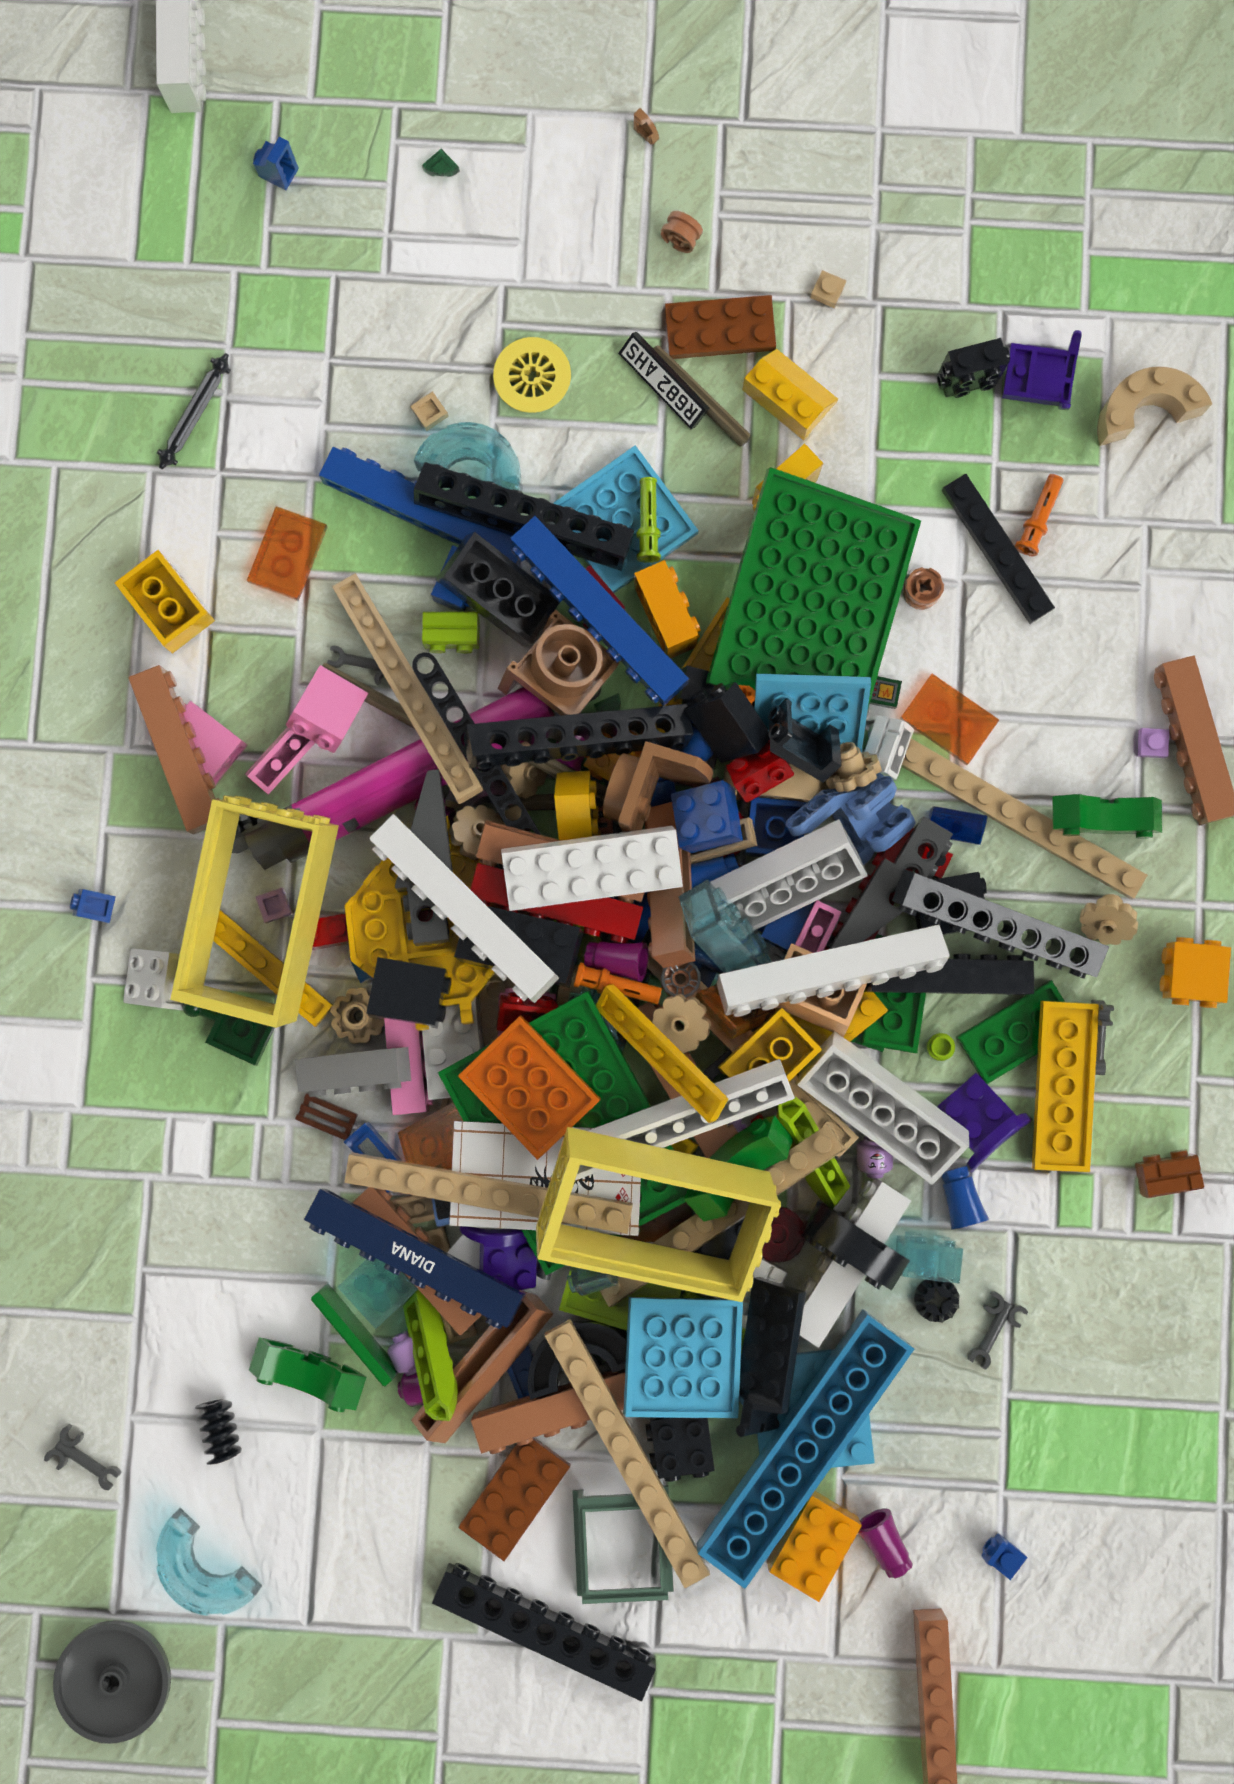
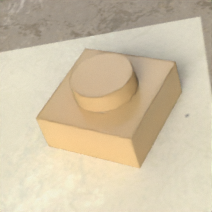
[810,270,846,309]
[410,391,449,431]

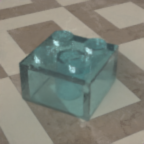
[895,1232,963,1284]
[337,1259,418,1329]

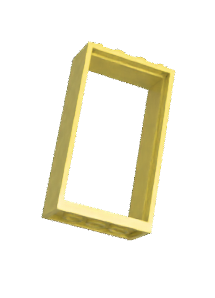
[170,795,339,1028]
[536,1127,781,1302]

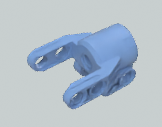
[786,773,916,865]

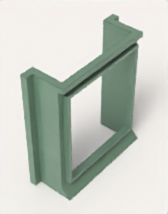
[572,1485,674,1604]

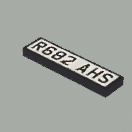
[618,332,710,429]

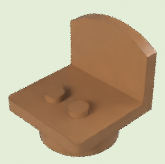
[497,610,619,716]
[603,741,713,832]

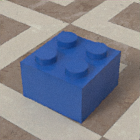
[671,780,743,853]
[744,797,807,857]

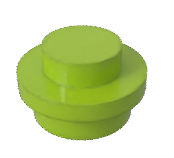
[927,1033,955,1061]

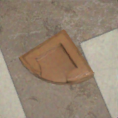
[634,108,659,145]

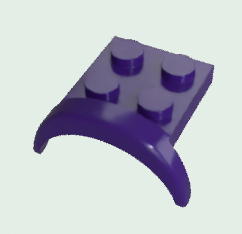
[1002,330,1082,411]
[937,1073,1032,1173]
[460,1226,537,1291]

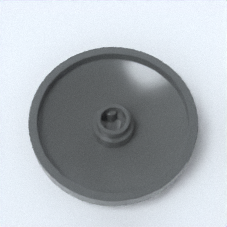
[53,1620,171,1744]

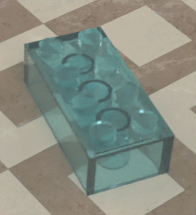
[678,880,772,973]

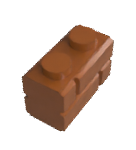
[1135,1149,1204,1198]

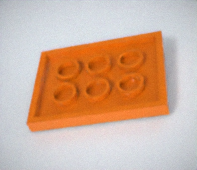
[458,1015,601,1160]

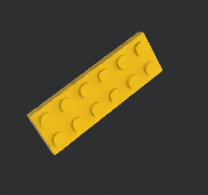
[1031,1001,1099,1172]

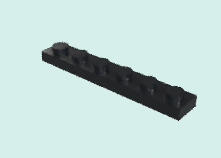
[942,474,1055,624]

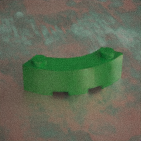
[1052,794,1162,839]
[684,1115,793,1222]
[249,1337,367,1412]

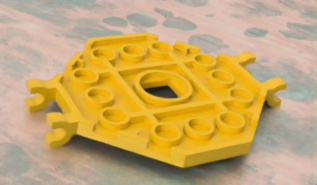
[345,816,501,1031]

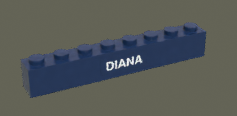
[304,1189,526,1329]

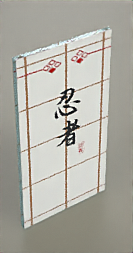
[449,1121,641,1236]

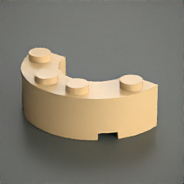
[1097,367,1212,446]
[723,759,829,802]

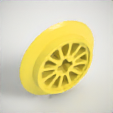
[493,337,571,413]

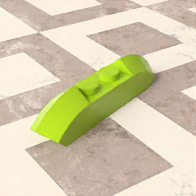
[777,1097,850,1209]
[403,1289,458,1421]

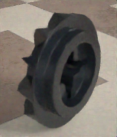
[914,1277,960,1323]

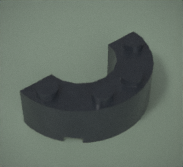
[800,1200,910,1290]
[528,1320,627,1400]

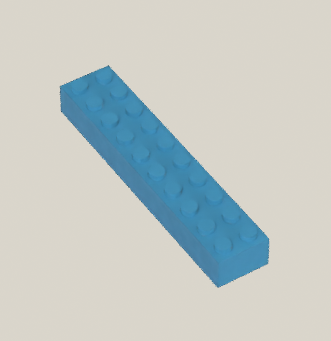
[696,1309,915,1589]

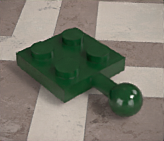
[182,992,275,1066]

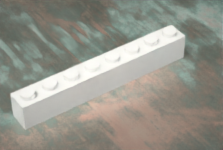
[369,814,559,1003]
[717,925,950,1017]
[562,1059,795,1180]

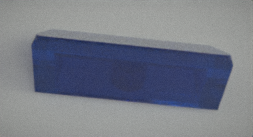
[929,806,988,845]

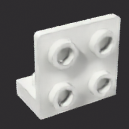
[123,949,183,1010]

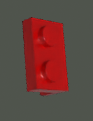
[726,740,794,802]
[496,992,558,1031]

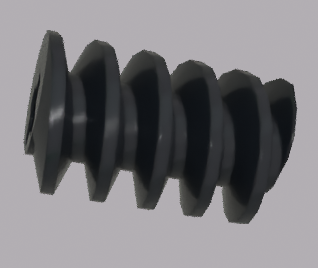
[195,1399,242,1465]

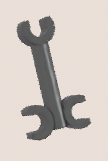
[327,646,391,688]
[1091,1000,1114,1075]
[968,1291,1028,1370]
[44,1424,122,1491]

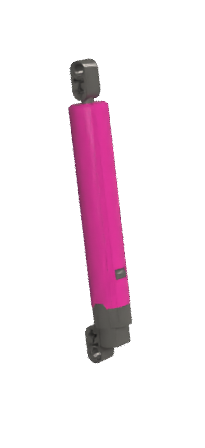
[232,687,601,870]

